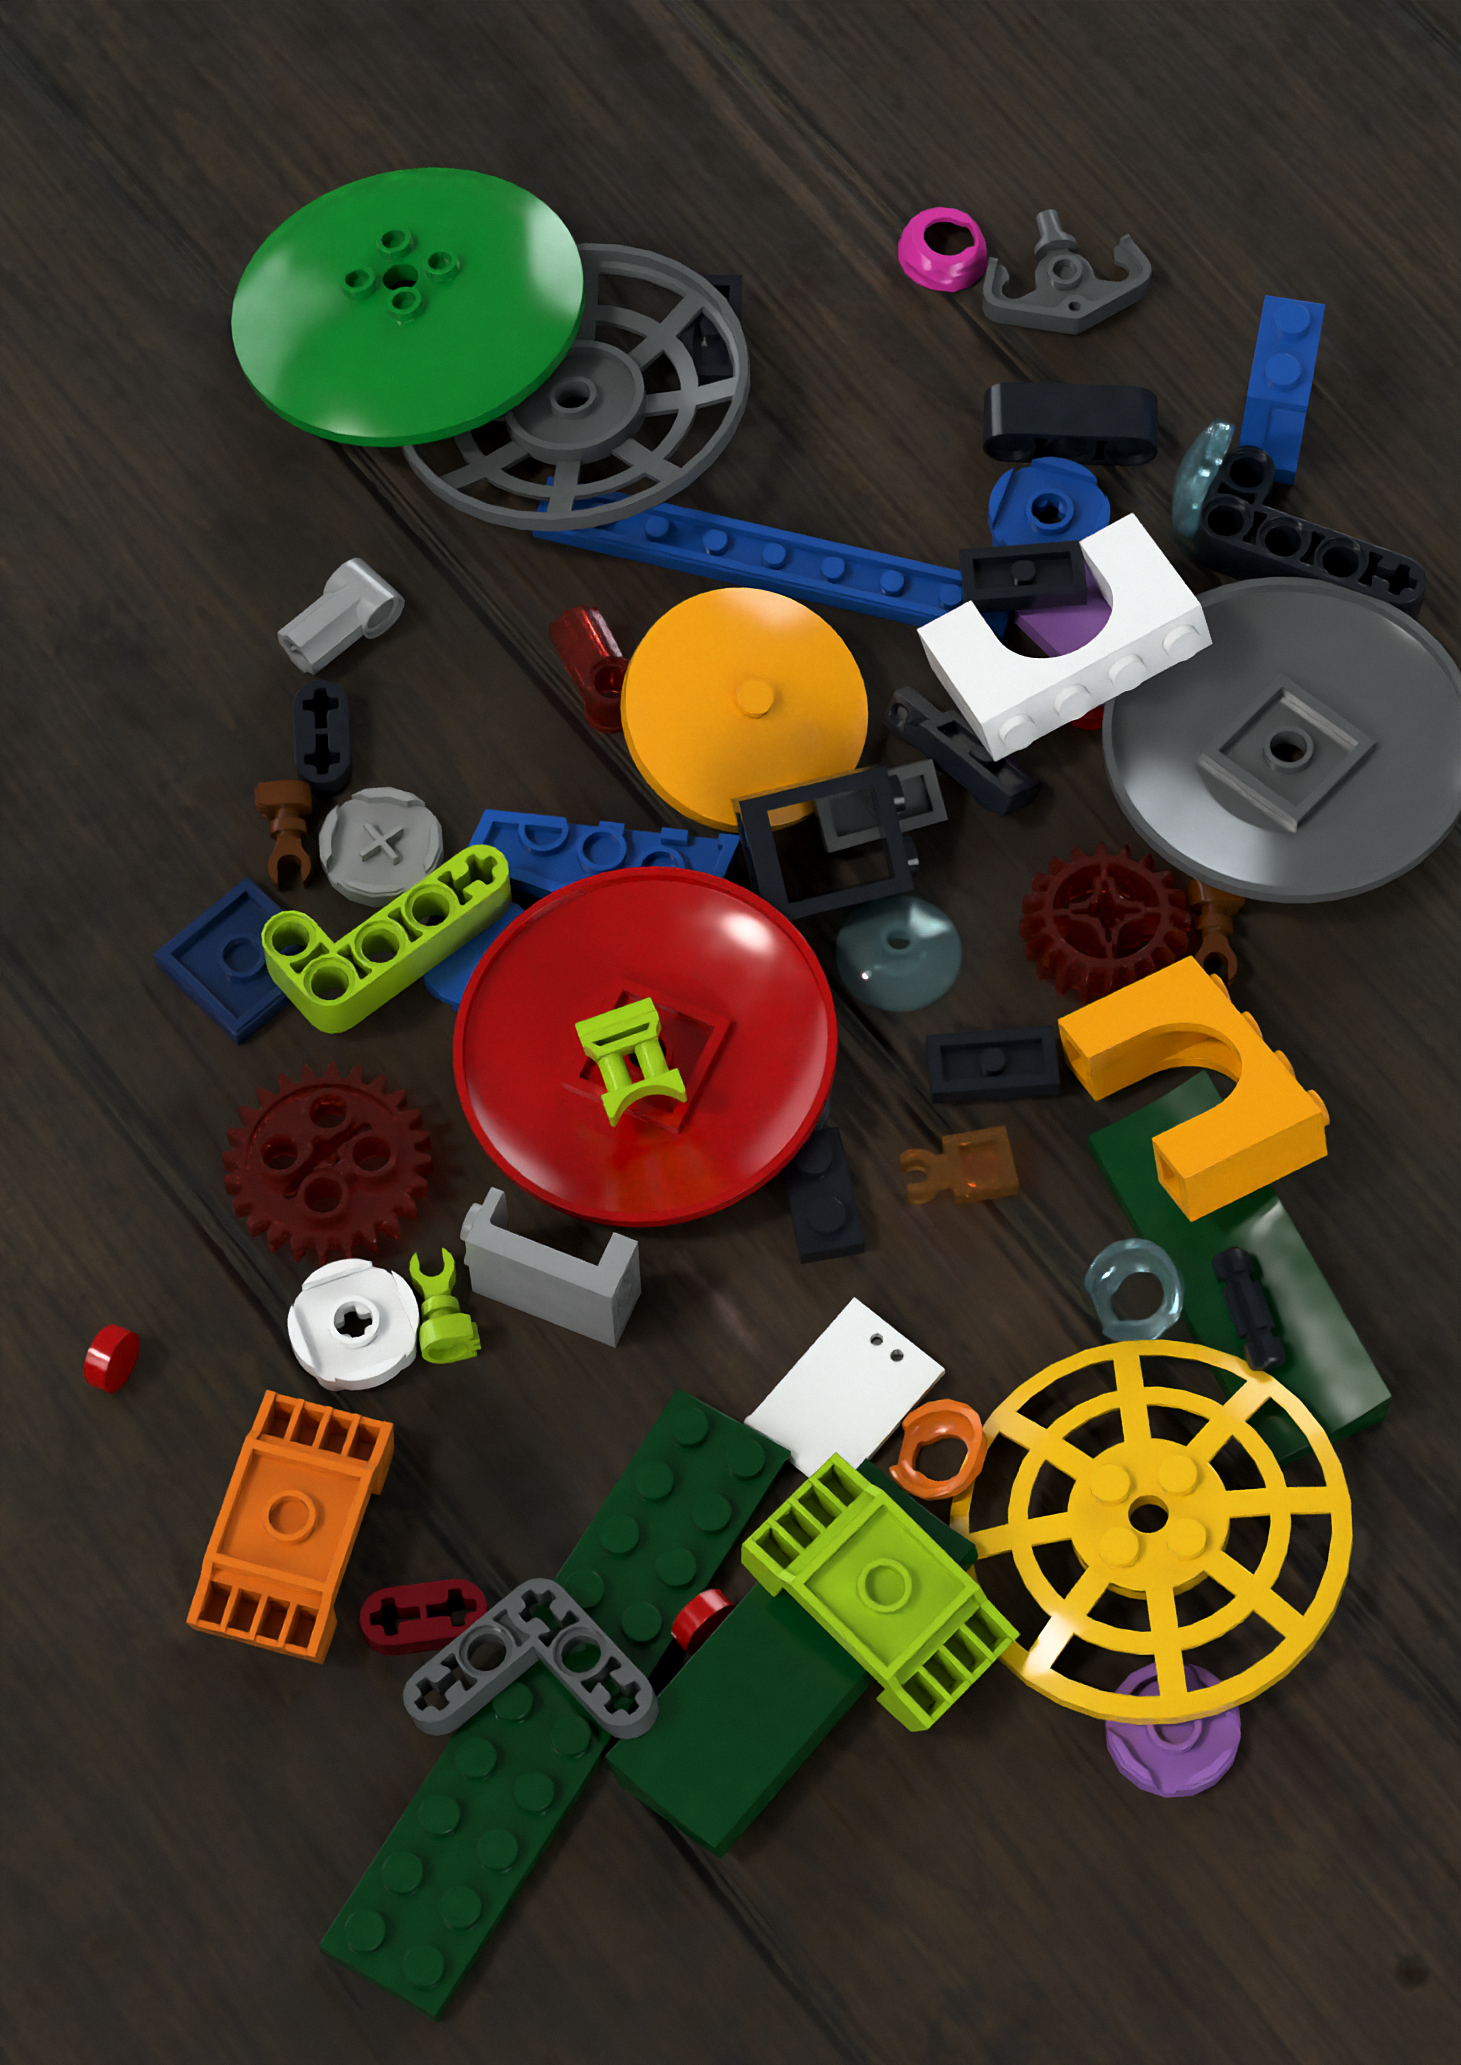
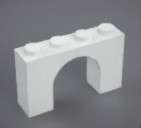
[917,513,1213,762]

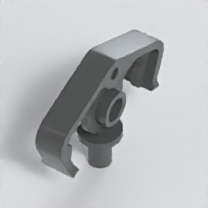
[982,209,1152,335]

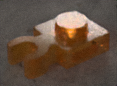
[899,1125,1019,1205]

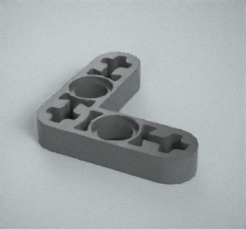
[403,1578,659,1739]

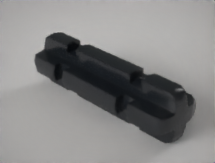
[1211,1247,1286,1373]

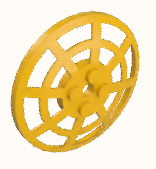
[950,1339,1353,1725]

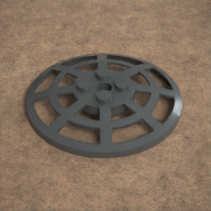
[400,243,750,532]

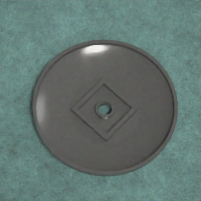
[1102,577,1461,903]

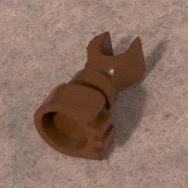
[254,780,313,892]
[1188,879,1246,988]

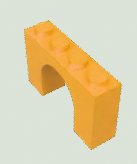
[1058,955,1330,1222]

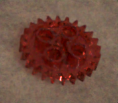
[222,1062,434,1266]

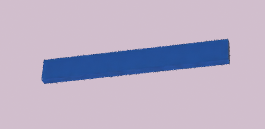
[532,476,1012,644]

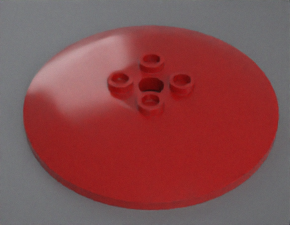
[453,866,838,1228]

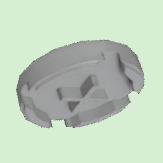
[319,787,444,907]

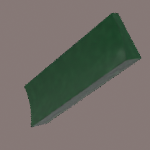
[1086,1069,1392,1468]
[605,1458,978,1859]

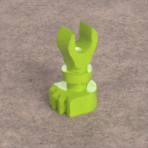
[409,1248,481,1364]

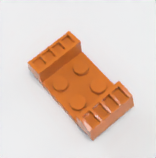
[186,1390,394,1665]

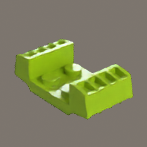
[741,1452,1021,1732]

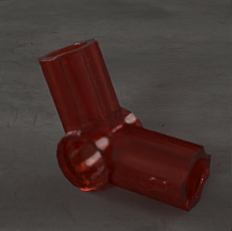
[549,604,630,734]

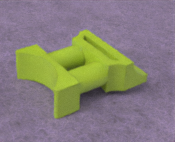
[575,997,687,1127]

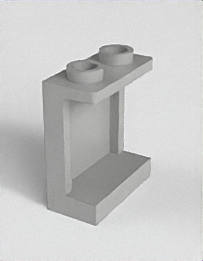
[460,1187,641,1348]

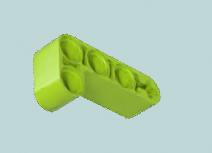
[261,844,512,1034]

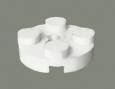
[288,1259,420,1391]

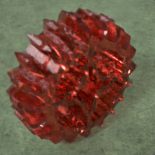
[1019,841,1191,1007]

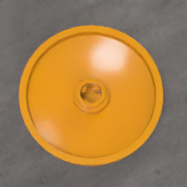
[621,588,868,833]

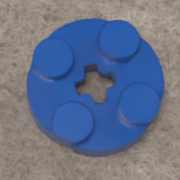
[988,457,1110,547]

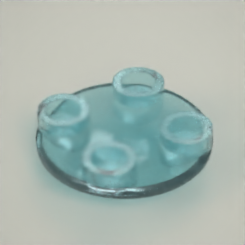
[1172,418,1235,538]

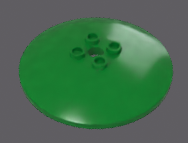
[231,167,586,447]

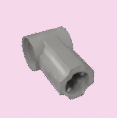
[277,558,405,675]

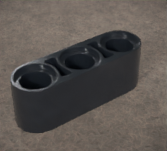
[983,382,1158,466]

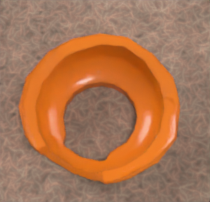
[889,1399,988,1501]

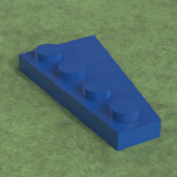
[468,809,742,899]

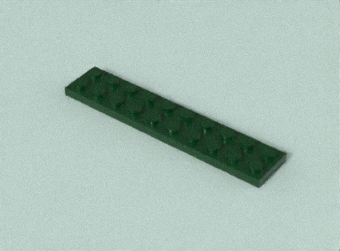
[318,1388,791,2023]

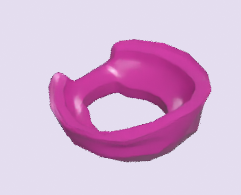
[898,207,988,292]

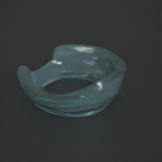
[1084,1238,1185,1341]

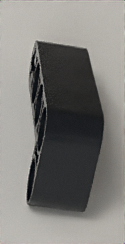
[1194,446,1427,622]

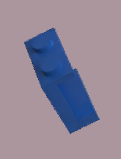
[1239,295,1325,485]

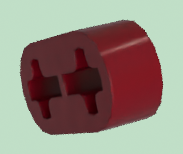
[360,1579,488,1656]

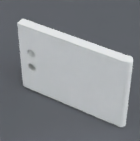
[743,1297,945,1478]

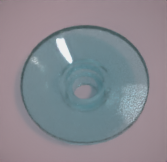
[835,895,962,1012]

